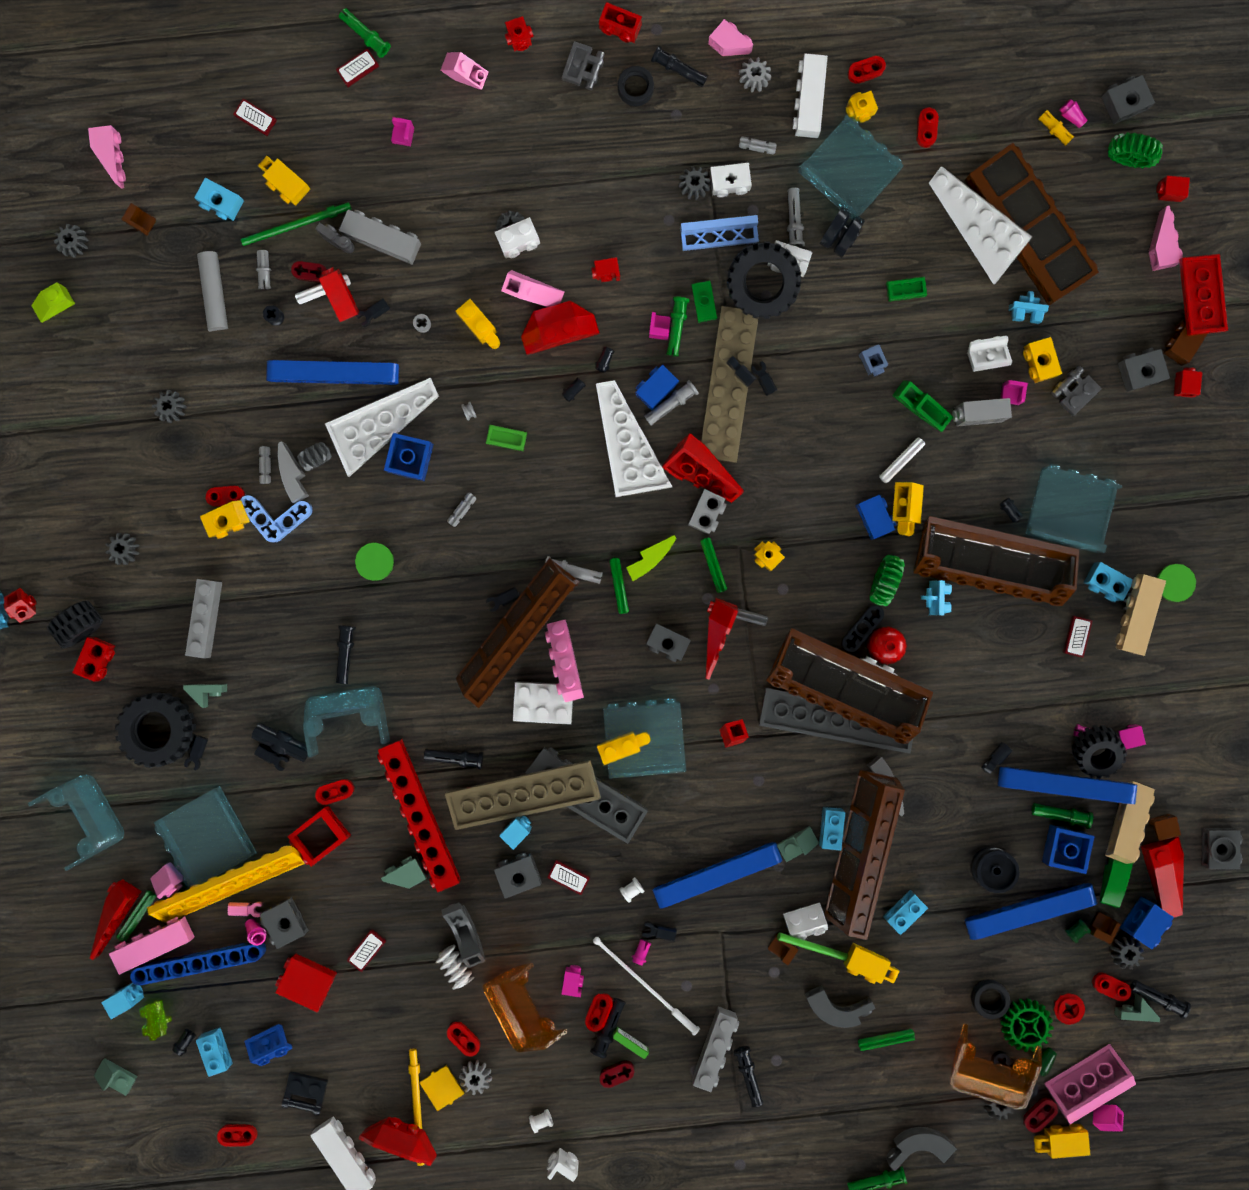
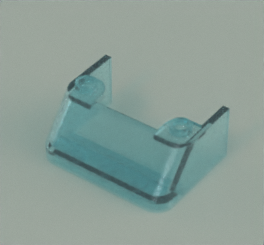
[303,686,390,758]
[28,774,124,871]

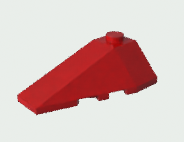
[662,433,744,503]
[706,598,738,679]
[1141,836,1184,917]
[90,879,142,960]

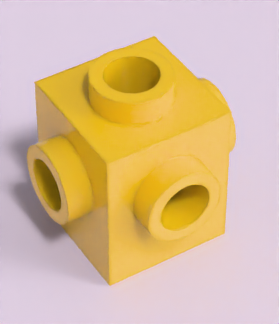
[846,91,878,123]
[754,541,785,571]

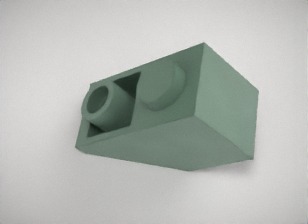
[381,856,429,889]

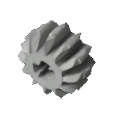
[739,57,771,92]
[459,1060,492,1095]

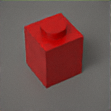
[1157,175,1190,202]
[1174,368,1202,398]
[719,719,749,748]

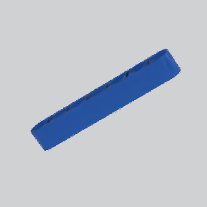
[266,360,399,385]
[997,767,1138,804]
[652,842,783,909]
[965,883,1097,940]
[130,942,266,985]

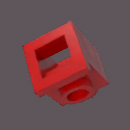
[591,257,620,282]

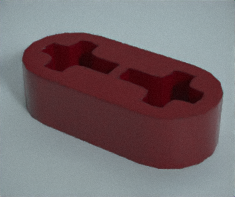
[291,261,327,283]
[599,1060,634,1088]

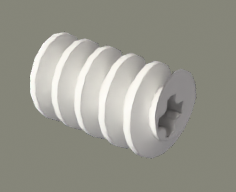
[436,945,475,989]

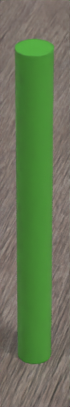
[777,932,848,961]

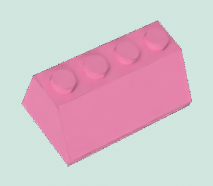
[1044,1044,1136,1124]

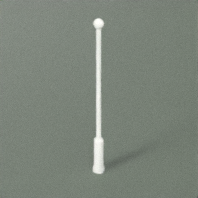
[593,937,700,1036]

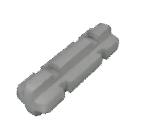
[739,136,777,155]
[259,446,271,484]
[447,493,476,527]

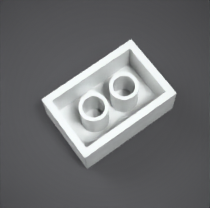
[513,681,573,724]

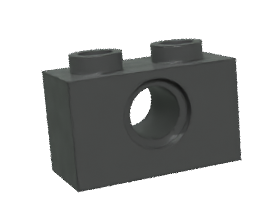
[646,624,691,662]

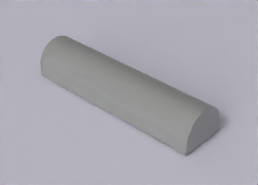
[197,251,228,332]

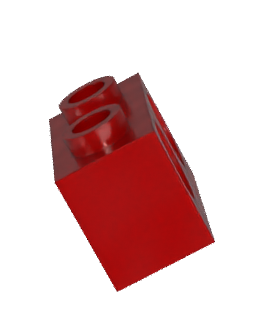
[72,637,115,682]

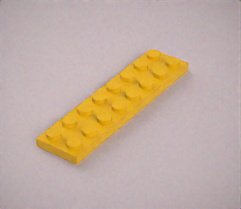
[147,846,305,923]

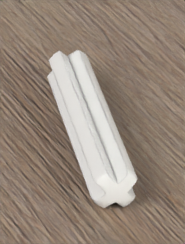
[295,274,351,304]
[880,437,925,483]

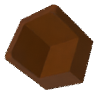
[121,203,156,236]
[1148,814,1181,840]
[1089,912,1121,945]
[768,933,799,965]

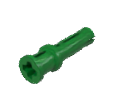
[339,8,391,58]
[666,296,690,357]
[1031,803,1093,829]
[847,1166,908,1190]

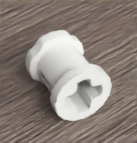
[619,877,645,903]
[529,1109,553,1133]

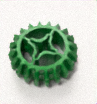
[1108,132,1163,169]
[869,555,905,606]
[1000,998,1054,1052]

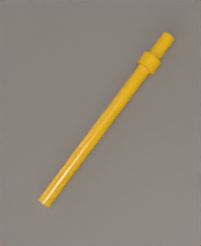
[408,1048,424,1166]

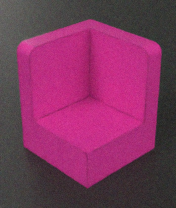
[391,117,414,147]
[649,312,671,340]
[1000,380,1028,405]
[1118,724,1146,750]
[1093,1105,1124,1132]

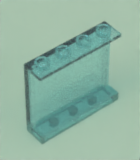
[798,115,904,220]
[1025,464,1122,553]
[603,698,686,779]
[154,786,257,887]

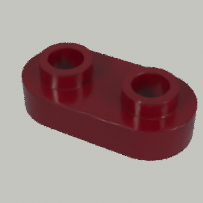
[1023,1097,1058,1133]

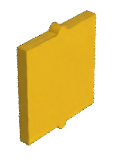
[420,1065,464,1111]

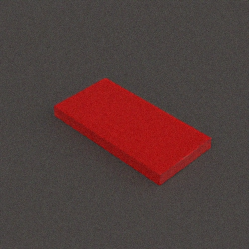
[1179,254,1228,336]

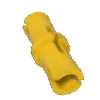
[1038,110,1074,146]

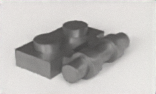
[562,41,605,90]
[315,222,354,253]
[1051,366,1102,416]

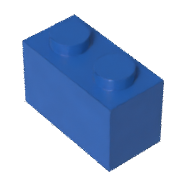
[636,365,679,411]
[855,495,896,540]

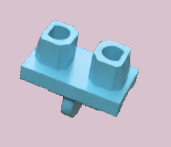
[1009,291,1049,324]
[921,581,952,615]

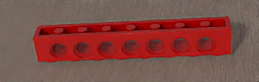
[377,739,461,893]

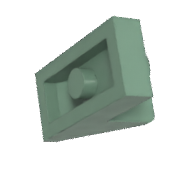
[183,684,227,708]
[777,826,819,862]
[1115,993,1160,1022]
[94,1058,138,1096]

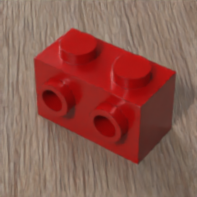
[599,2,642,43]

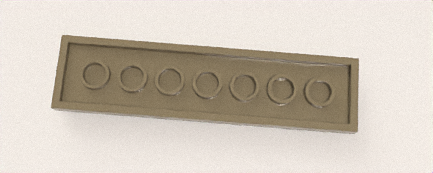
[701,306,759,463]
[445,760,601,830]

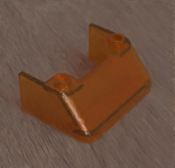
[483,963,568,1052]
[950,1024,1042,1110]

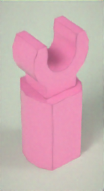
[228,902,263,917]

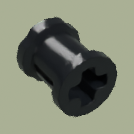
[263,305,284,326]

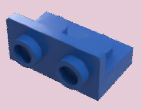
[244,1024,292,1066]

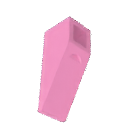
[88,125,126,188]
[1149,206,1183,271]
[501,270,564,307]

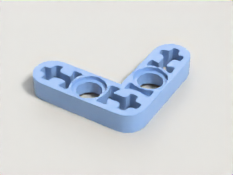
[240,495,312,543]

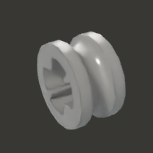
[413,314,431,333]
[461,401,477,421]

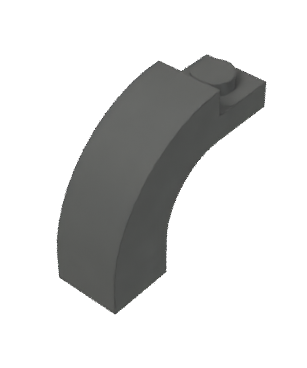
[441,903,486,968]
[804,985,876,1028]
[886,1127,957,1171]

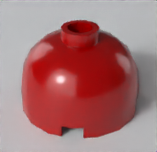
[867,627,907,665]

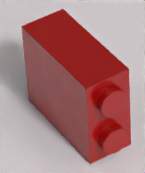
[275,954,337,1012]

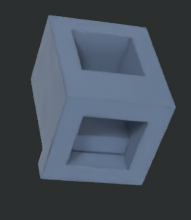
[859,344,888,377]

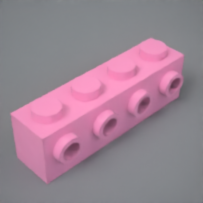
[545,620,584,702]
[109,916,195,975]

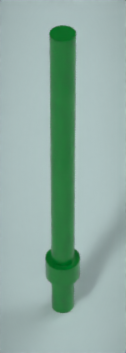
[241,202,352,246]

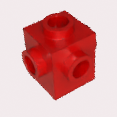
[504,16,534,51]
[4,588,37,623]

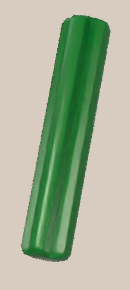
[701,537,727,593]
[610,558,629,614]
[116,890,156,942]
[858,1029,915,1051]

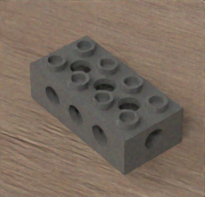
[567,776,648,844]

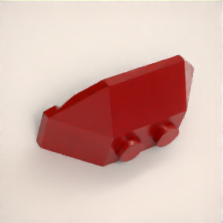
[521,301,600,355]
[359,1117,437,1166]

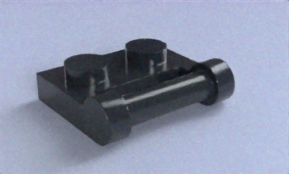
[281,1072,328,1116]

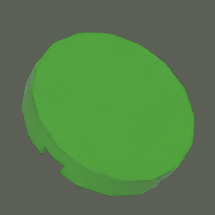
[355,543,394,581]
[1156,564,1196,602]

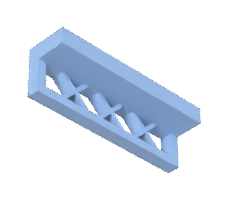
[680,215,759,251]

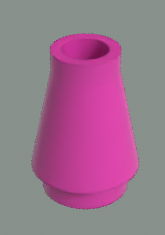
[1059,99,1088,128]
[245,919,267,946]

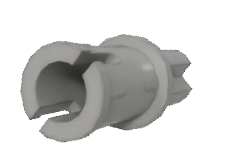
[256,250,271,289]

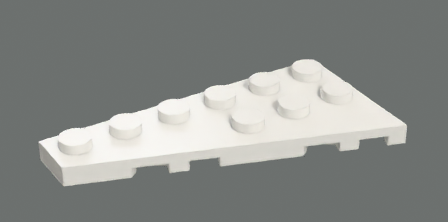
[929,167,1032,284]
[325,378,439,477]
[596,380,672,497]

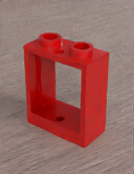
[319,267,359,322]
[287,806,351,867]

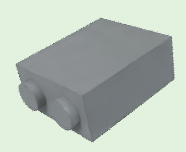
[952,398,1012,426]

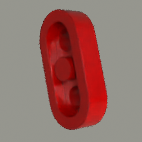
[848,56,886,84]
[916,108,939,148]
[205,486,246,507]
[315,779,354,805]
[1092,973,1131,1001]
[585,993,613,1032]
[447,1022,481,1057]
[217,1124,257,1147]

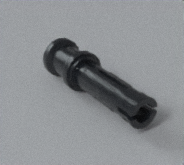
[651,46,708,87]
[336,625,356,684]
[424,749,484,769]
[1130,980,1191,1019]
[590,998,626,1058]
[733,1046,763,1107]

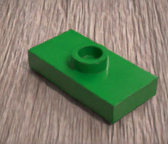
[886,277,927,302]
[691,281,717,323]

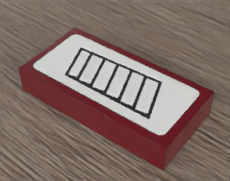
[336,48,379,87]
[233,98,277,136]
[1063,616,1093,658]
[547,860,590,895]
[347,929,386,972]

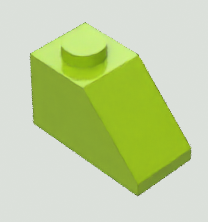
[31,282,75,323]

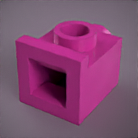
[562,965,584,998]

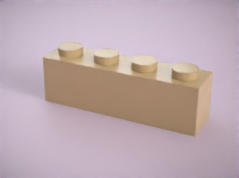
[1115,574,1166,656]
[1105,781,1155,864]

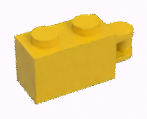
[258,156,310,206]
[456,299,500,349]
[892,482,924,536]
[597,731,650,765]
[844,943,900,984]
[1034,1124,1090,1159]

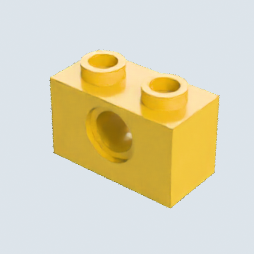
[1023,337,1062,383]
[200,501,250,539]

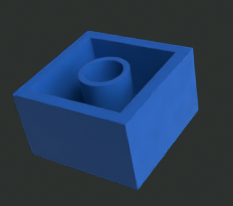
[384,433,434,482]
[1042,825,1095,874]
[1119,897,1174,949]

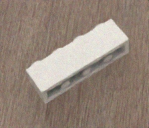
[793,54,828,138]
[310,1116,376,1190]

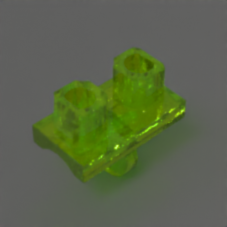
[140,1000,172,1041]

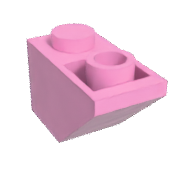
[708,19,753,56]
[440,52,488,90]
[150,862,186,899]

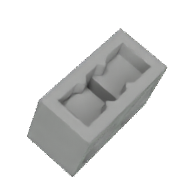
[688,489,727,535]

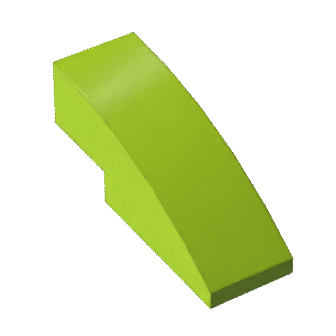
[626,535,676,581]

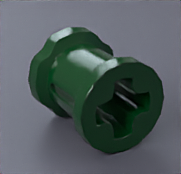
[1065,918,1091,944]

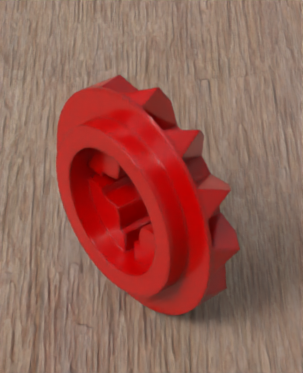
[1053,993,1085,1025]

